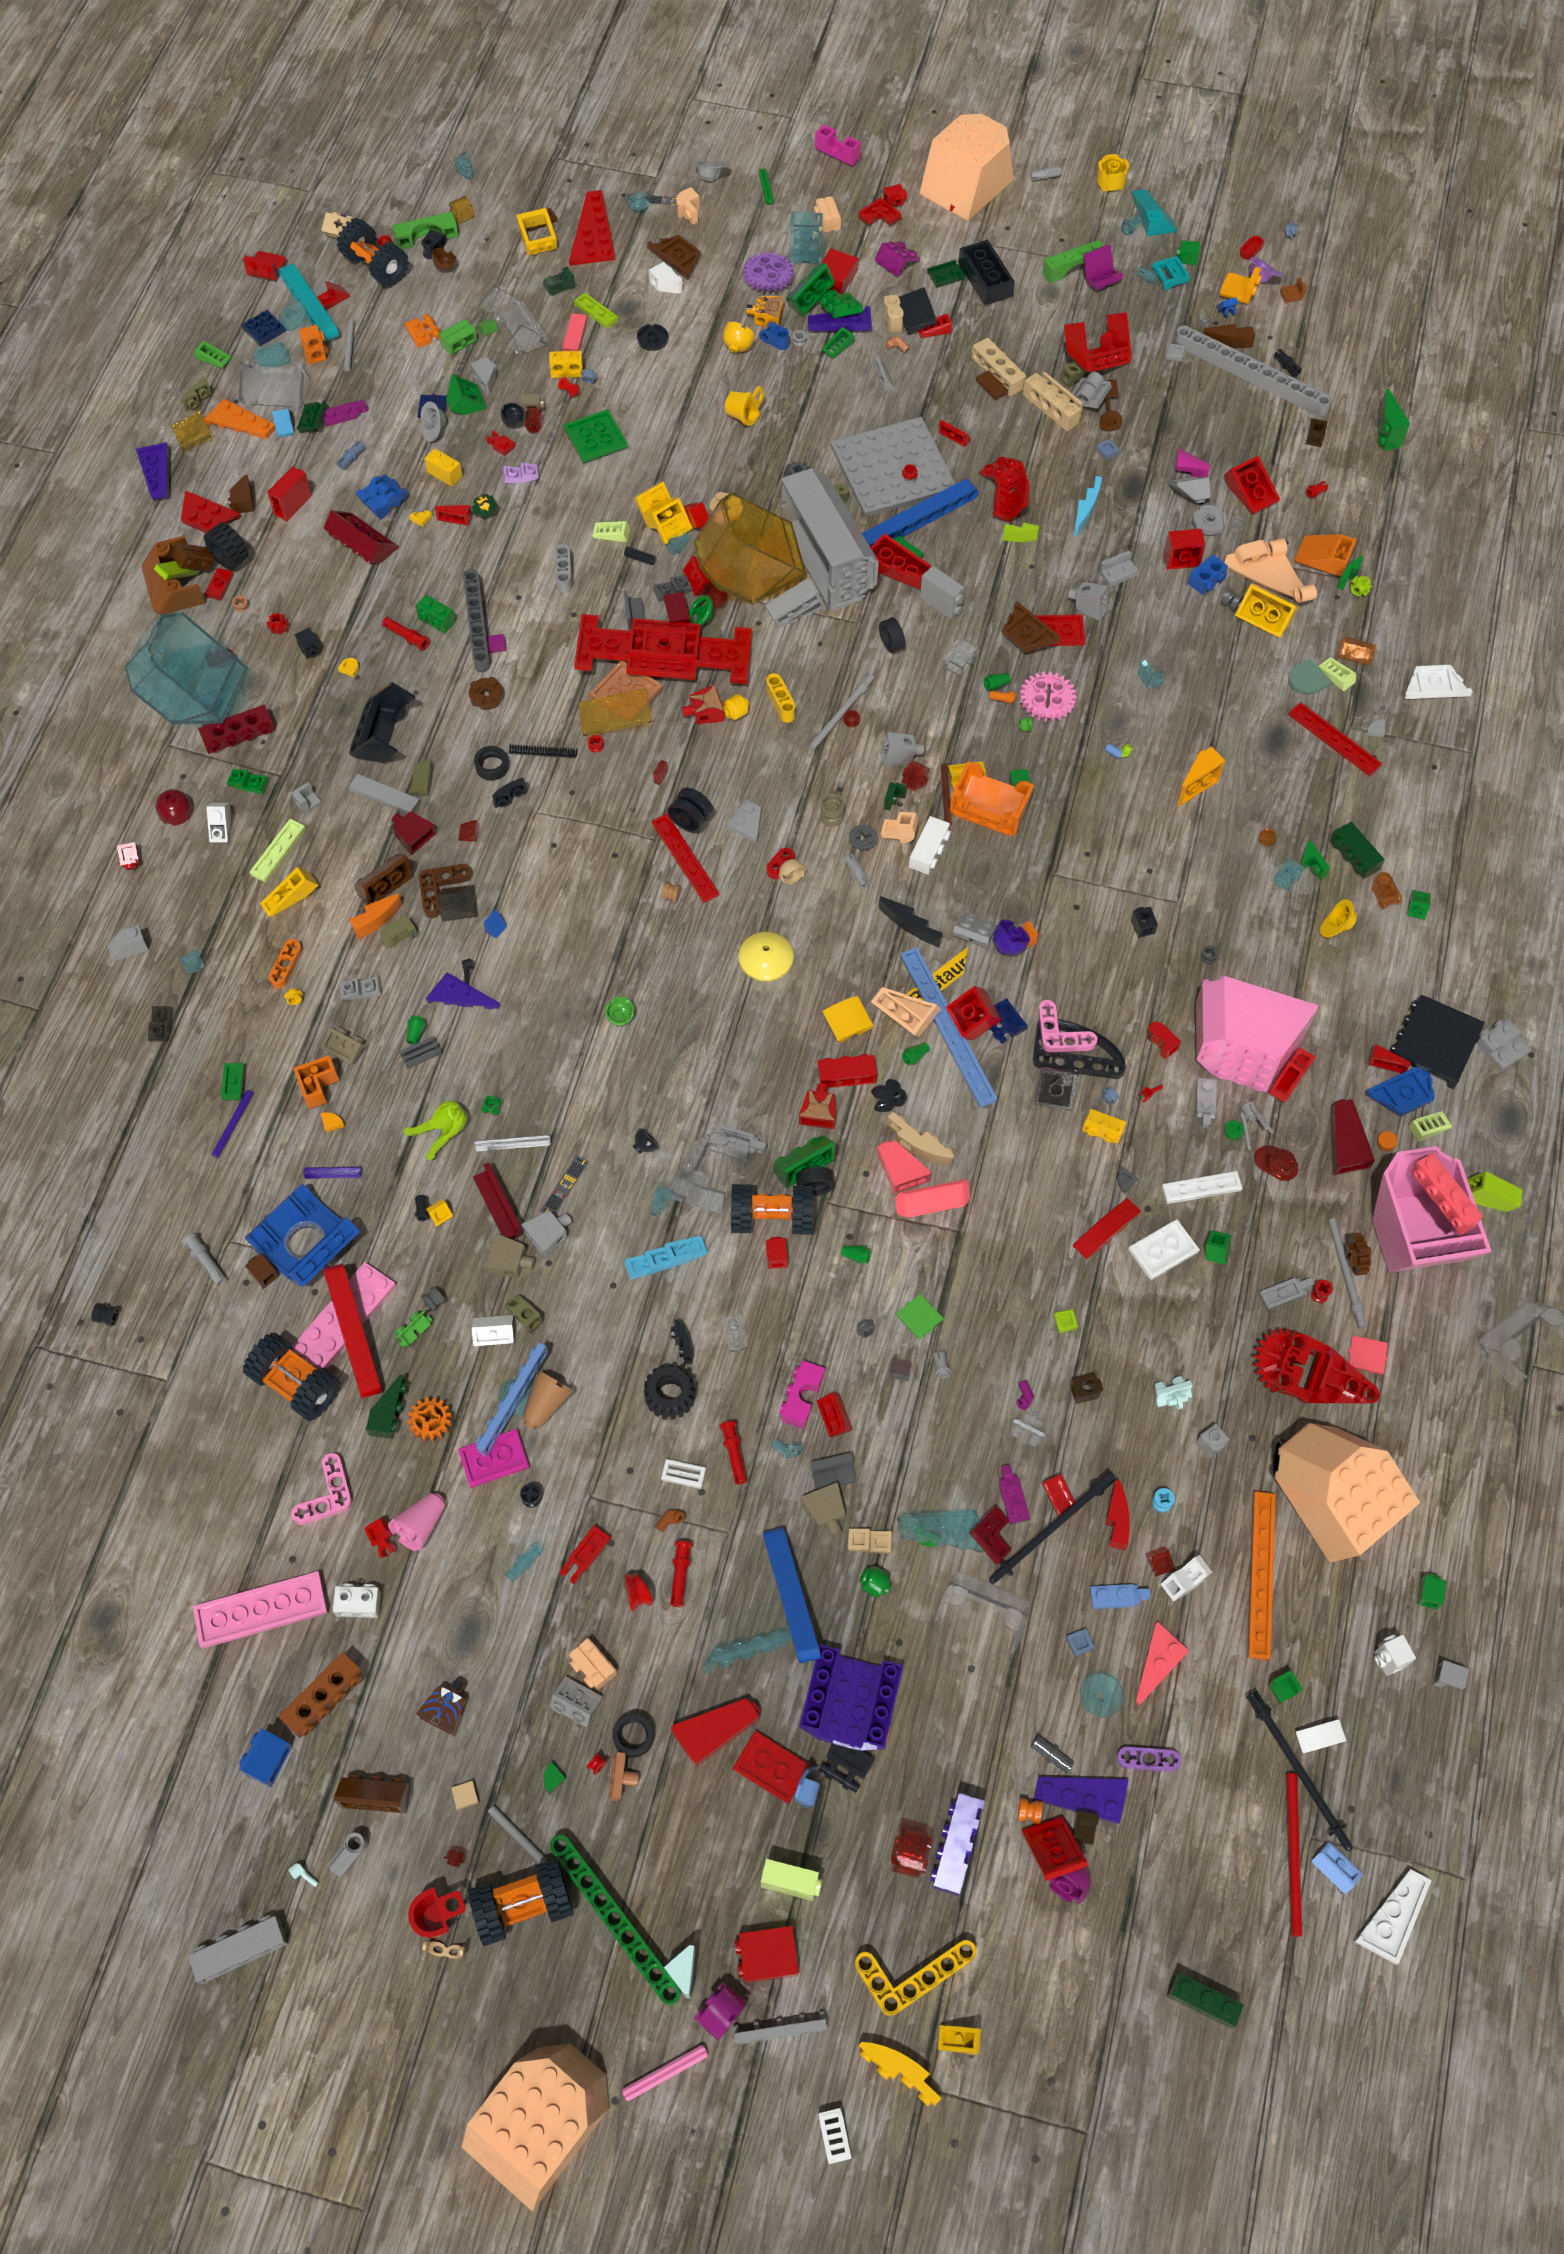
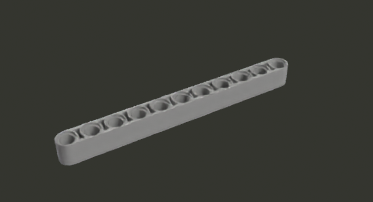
[1174,326,1331,416]

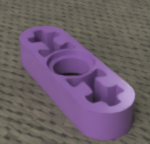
[1116,1747,1181,1772]

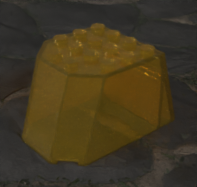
[694,492,806,605]

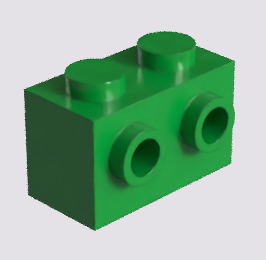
[415,595,455,634]

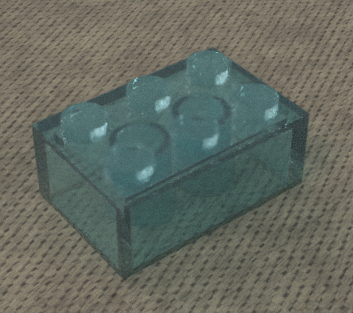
[790,212,823,264]

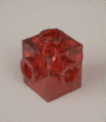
[901,761,930,790]

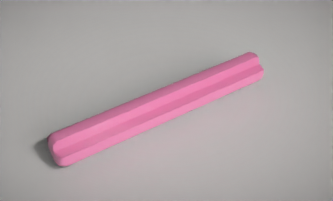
[622,2045,708,2101]

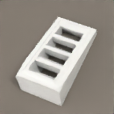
[818,2108,852,2164]

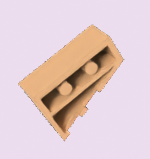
[871,987,942,1038]

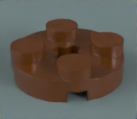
[469,677,504,710]

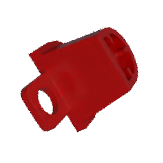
[408,1887,466,1938]

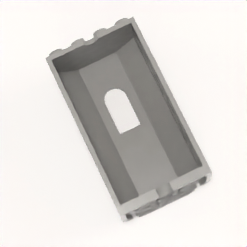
[781,468,878,612]

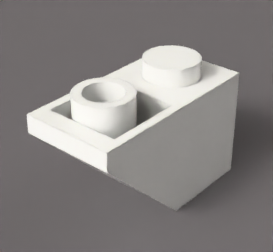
[649,262,683,294]
[207,803,231,842]

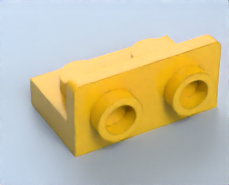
[1082,1109,1126,1144]

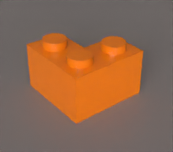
[293,1055,339,1109]

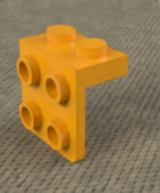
[1219,267,1262,304]

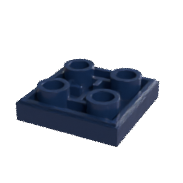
[241,310,286,346]

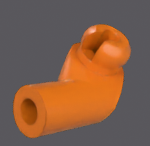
[989,691,1016,704]

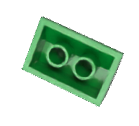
[786,263,835,317]
[773,1135,835,1189]

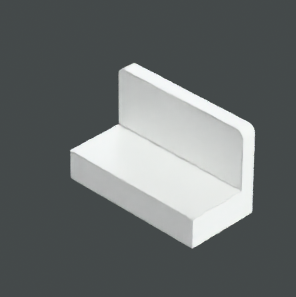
[472,1315,514,1346]

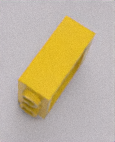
[516,208,557,255]

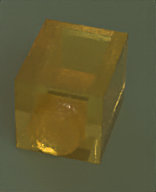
[449,196,474,224]

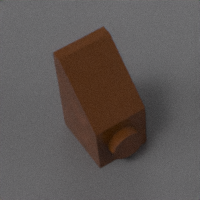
[227,475,254,513]

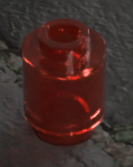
[525,408,542,433]

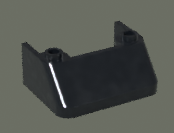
[349,682,416,763]

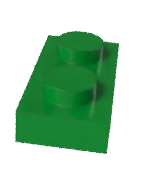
[221,1063,245,1100]

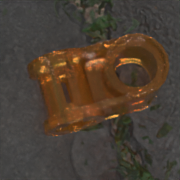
[1371,872,1402,909]

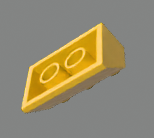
[1235,584,1300,638]

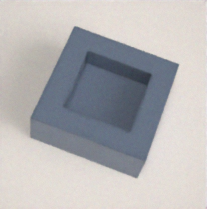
[1096,439,1119,460]
[1066,1628,1095,1658]

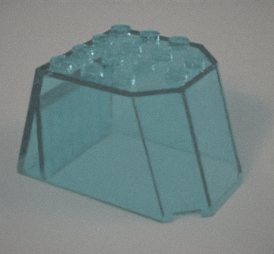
[124,612,248,724]

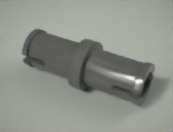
[1031,1736,1075,1774]

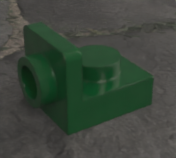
[884,782,907,811]

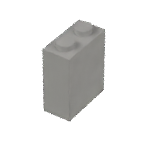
[920,566,964,619]

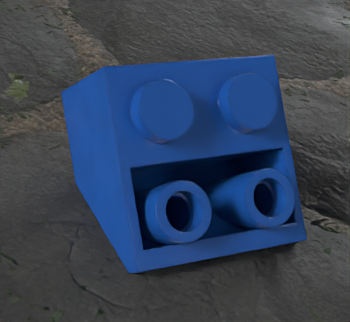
[239,1728,292,1788]

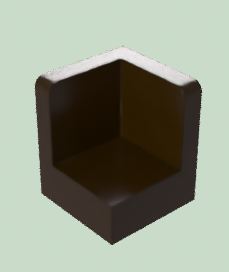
[1072,1811,1099,1845]

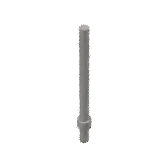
[809,674,874,750]
[1328,1218,1367,1329]

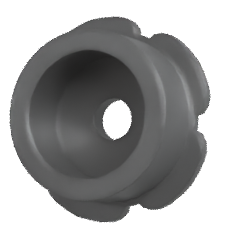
[856,1320,875,1338]

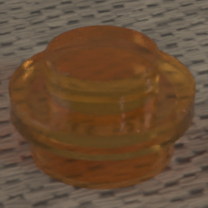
[1258,829,1277,846]

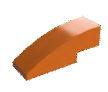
[350,893,402,939]

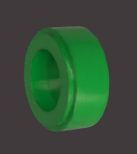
[1224,1120,1244,1140]

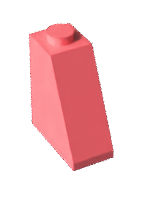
[877,1140,931,1194]

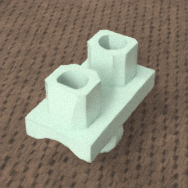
[1154,1376,1192,1410]

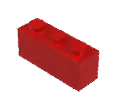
[817,1054,877,1088]

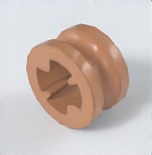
[232,595,249,612]

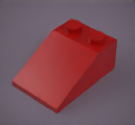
[1223,456,1280,515]

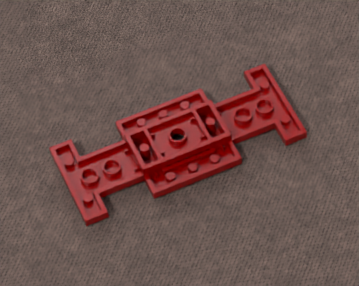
[574,614,752,684]

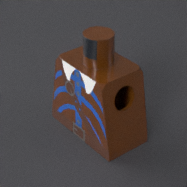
[416,1679,467,1737]

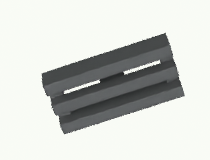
[399,1036,442,1069]

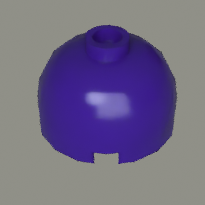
[993,919,1030,955]

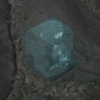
[1273,858,1304,891]

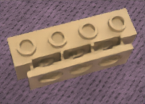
[1023,372,1083,431]

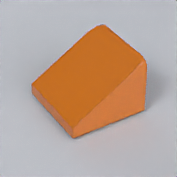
[1022,921,1038,949]

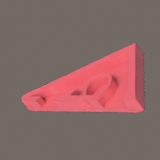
[1136,1622,1189,1706]

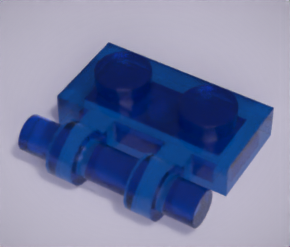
[990,998,1028,1044]

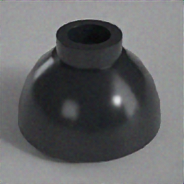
[633,1128,658,1154]

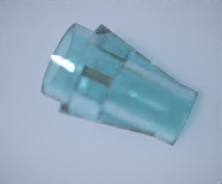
[1121,215,1141,235]
[667,532,690,554]

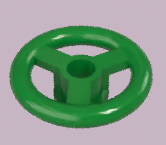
[689,595,713,625]

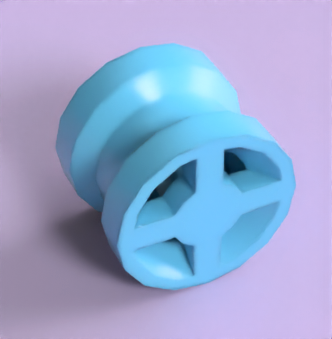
[1152,1488,1175,1513]

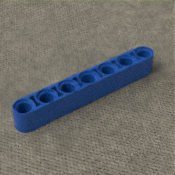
[763,1527,821,1664]

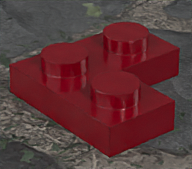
[969,1505,1011,1565]

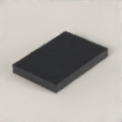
[899,287,937,334]

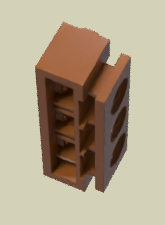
[278,1652,364,1738]

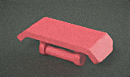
[895,1179,970,1217]

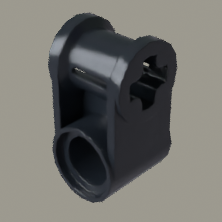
[421,229,447,259]

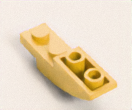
[858,2042,941,2106]

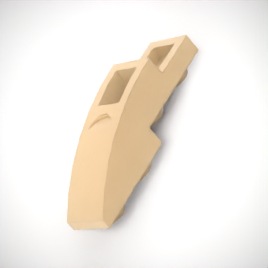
[887,1112,955,1166]

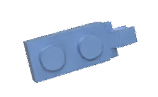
[1090,1584,1151,1609]

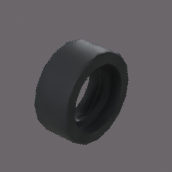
[879,617,905,653]
[474,746,509,781]
[796,1166,834,1196]
[613,1713,654,1758]

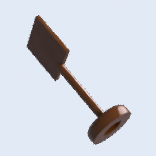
[1099,379,1122,431]

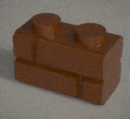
[172,543,215,572]

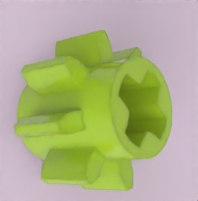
[1350,575,1372,597]

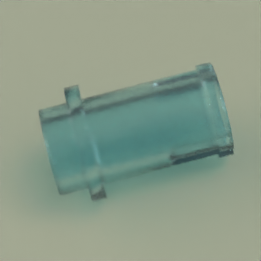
[1137,266,1158,284]

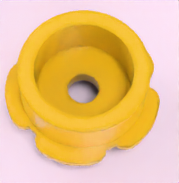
[284,988,303,1005]

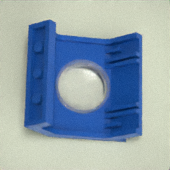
[245,1183,360,1287]

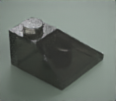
[437,884,478,922]
[1034,1065,1079,1111]

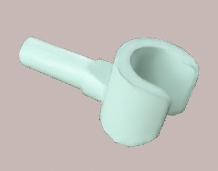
[288,1864,319,1887]

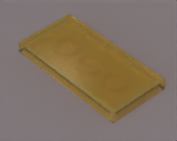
[578,688,651,736]

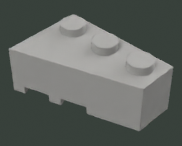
[765,578,827,628]

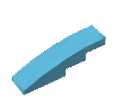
[1074,476,1102,537]
[624,1236,708,1280]

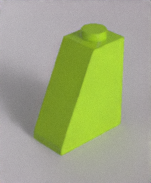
[1467,1171,1523,1212]

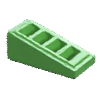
[195,340,231,369]

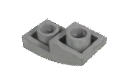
[340,976,382,1000]

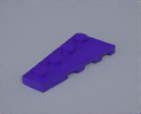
[808,306,871,332]
[136,442,169,500]

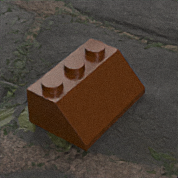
[354,854,413,905]
[333,1774,411,1814]

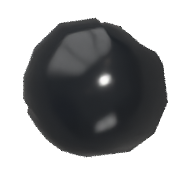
[500,402,525,428]

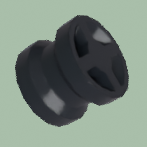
[520,1483,542,1508]

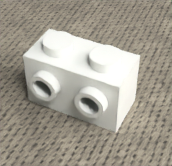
[333,1583,381,1618]
[1374,1634,1416,1676]

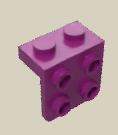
[875,241,920,276]
[1083,244,1123,290]

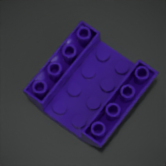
[799,1644,903,1751]

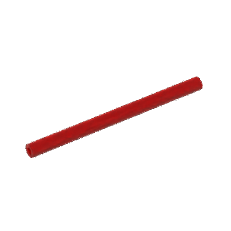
[1286,1773,1303,1937]

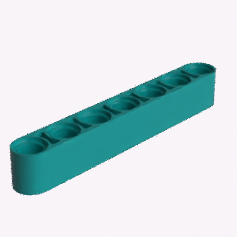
[278,263,339,343]

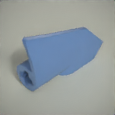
[795,1766,820,1808]

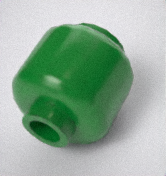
[859,1566,892,1598]

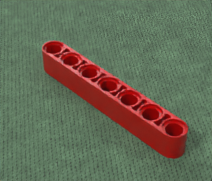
[323,1263,382,1399]

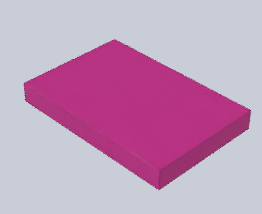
[458,1429,529,1488]

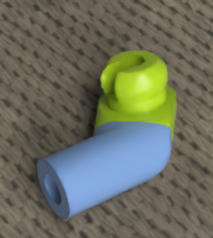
[1105,743,1133,758]

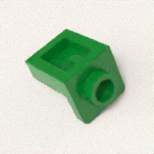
[1407,890,1431,920]

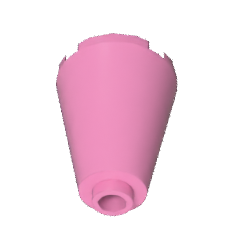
[388,1493,445,1551]

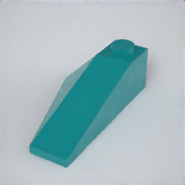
[1131,189,1177,236]

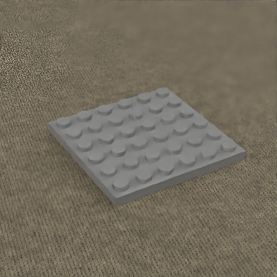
[830,417,956,517]

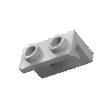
[1099,551,1139,587]
[550,1676,603,1727]

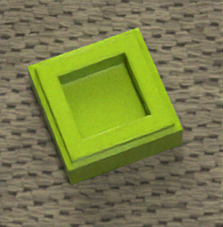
[1053,1309,1078,1333]

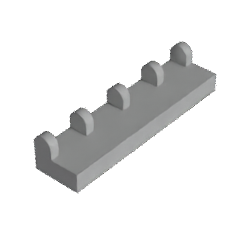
[733,2011,827,2045]

